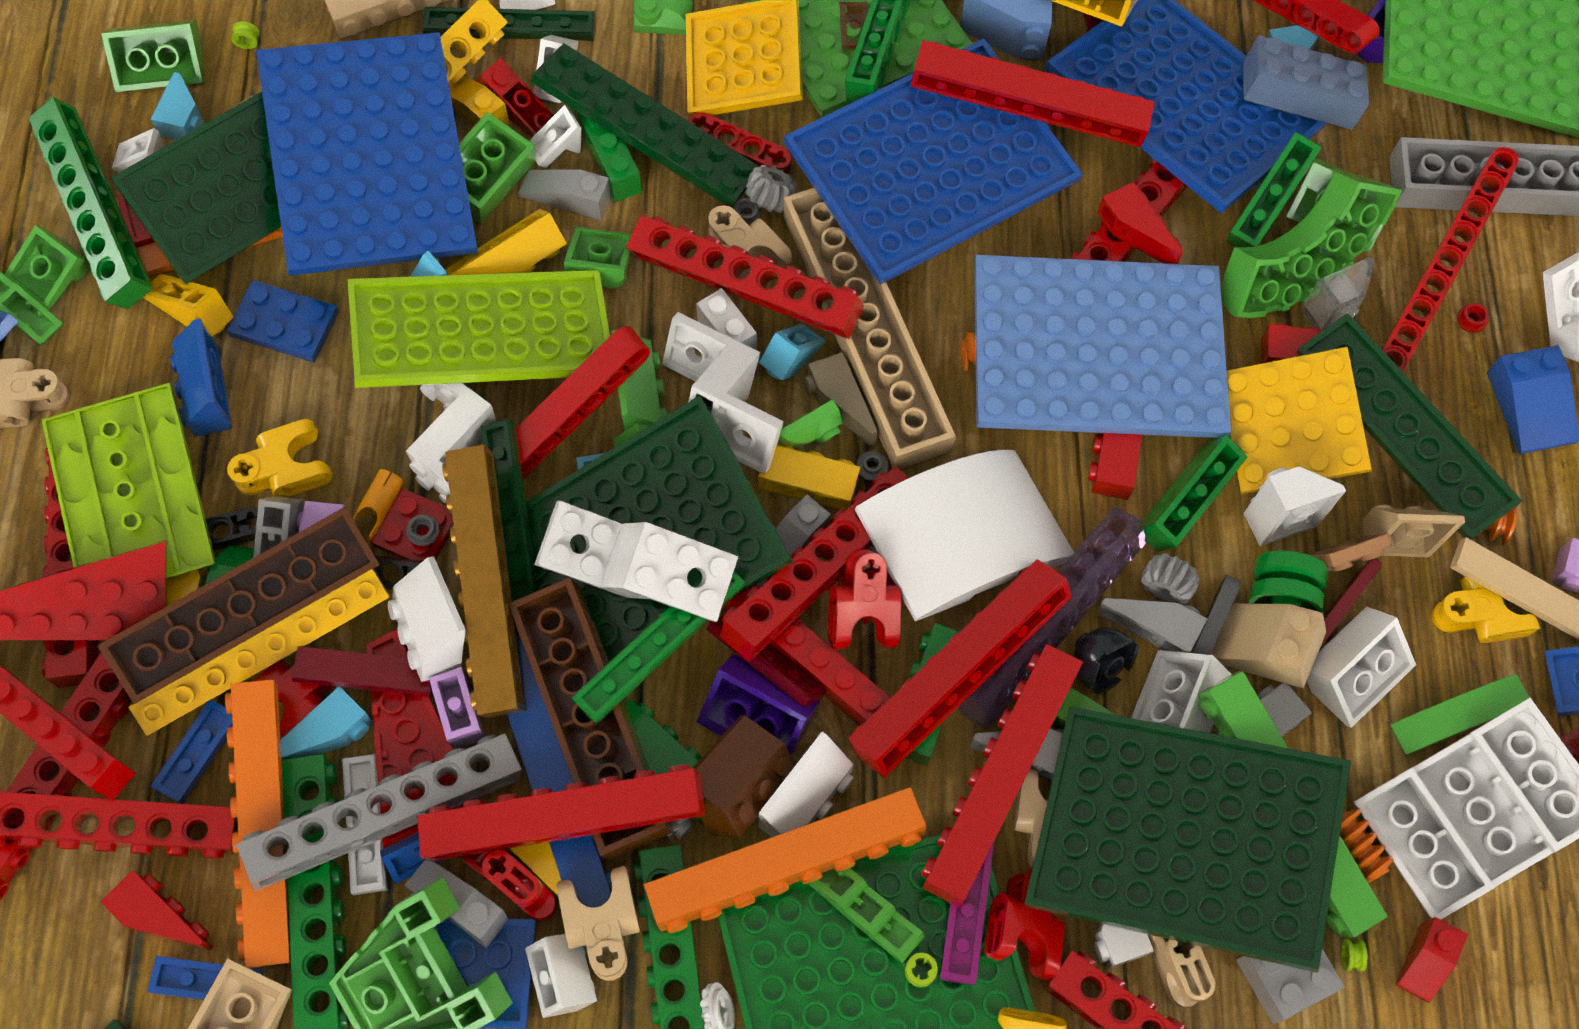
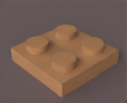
[1309,533,1392,572]

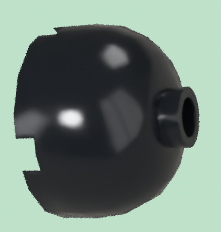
[1073,627,1139,694]

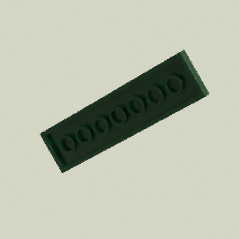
[531,43,760,208]
[1297,313,1522,540]

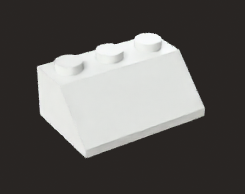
[1244,466,1346,547]
[388,556,465,682]
[1307,607,1416,728]
[1131,650,1231,733]
[758,732,854,837]

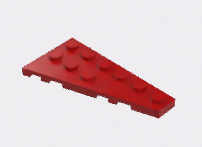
[0,540,167,640]
[366,629,478,849]

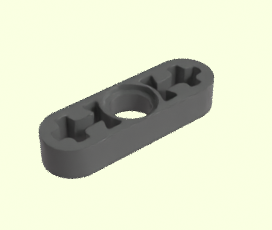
[1190,575,1241,655]

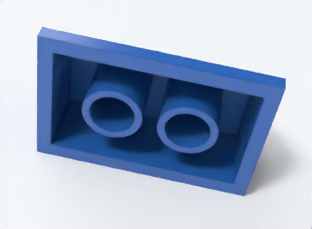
[170,318,232,437]

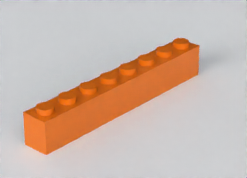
[225,680,291,968]
[644,787,926,933]

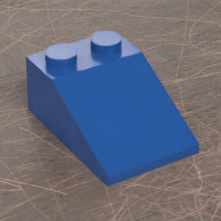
[1487,345,1579,454]

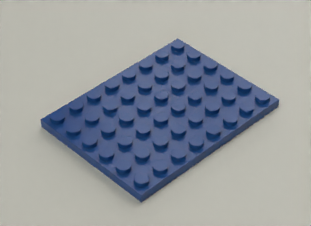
[1044,0,1327,214]
[256,32,477,276]
[784,38,1083,285]

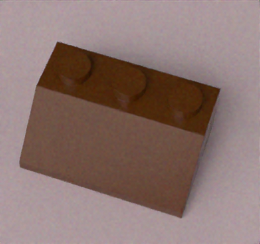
[693,715,796,838]

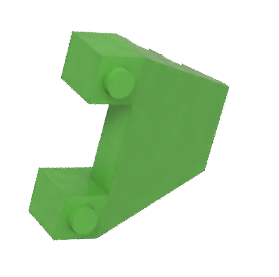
[329,877,513,1029]

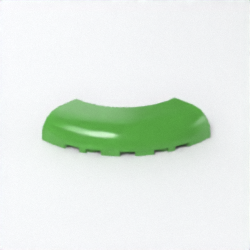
[1221,171,1402,318]

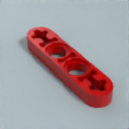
[688,113,791,174]

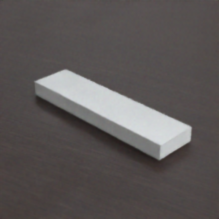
[342,754,388,896]

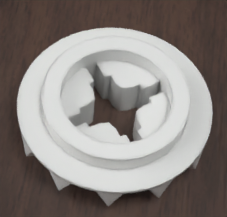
[700,982,735,1029]

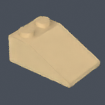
[1363,505,1465,557]
[1210,603,1326,689]
[188,958,292,1029]

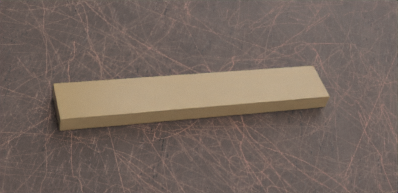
[1450,537,1579,640]

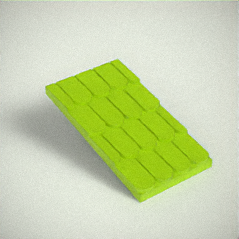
[41,383,216,579]

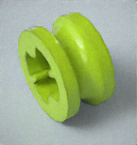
[231,21,259,49]
[1340,939,1368,972]
[905,952,938,987]

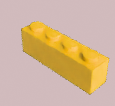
[444,209,567,275]

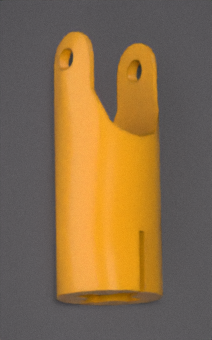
[352,469,405,543]

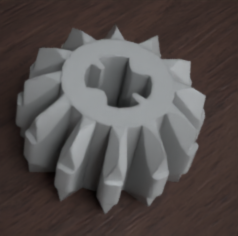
[745,165,798,213]
[1141,553,1200,604]

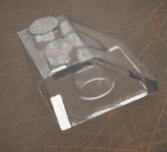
[1301,257,1375,330]

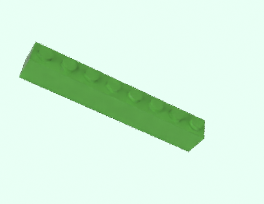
[1198,671,1388,938]

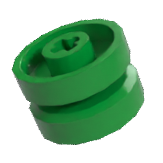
[1249,551,1328,613]

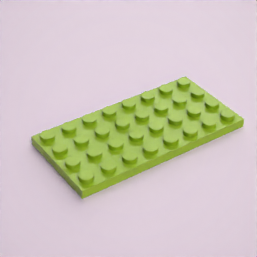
[347,270,610,388]

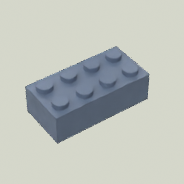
[1243,35,1369,130]

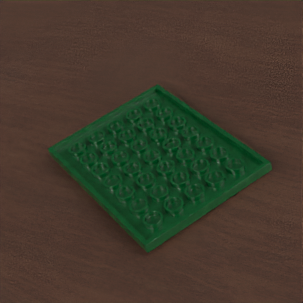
[526,396,794,662]
[1025,706,1351,973]

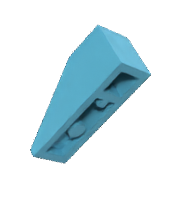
[281,687,373,760]

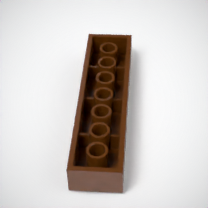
[97,507,380,704]
[509,577,674,860]

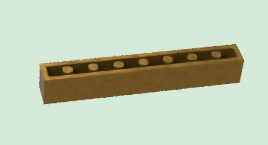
[442,444,526,718]

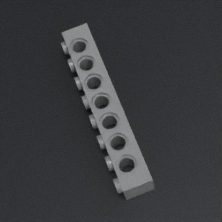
[236,734,522,892]

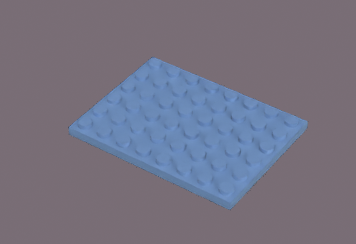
[974,255,1231,438]

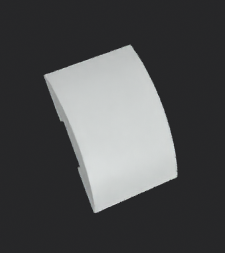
[855,450,1076,621]
[1353,698,1579,919]

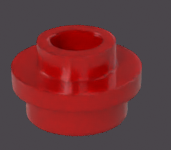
[1457,303,1489,333]

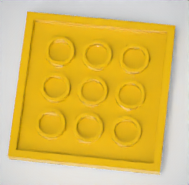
[685,0,803,117]
[1227,347,1372,495]

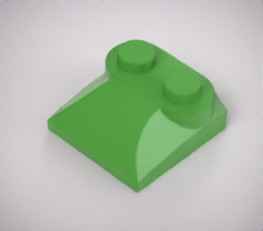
[633,0,693,35]
[4,225,88,310]
[564,227,632,289]
[777,399,843,448]

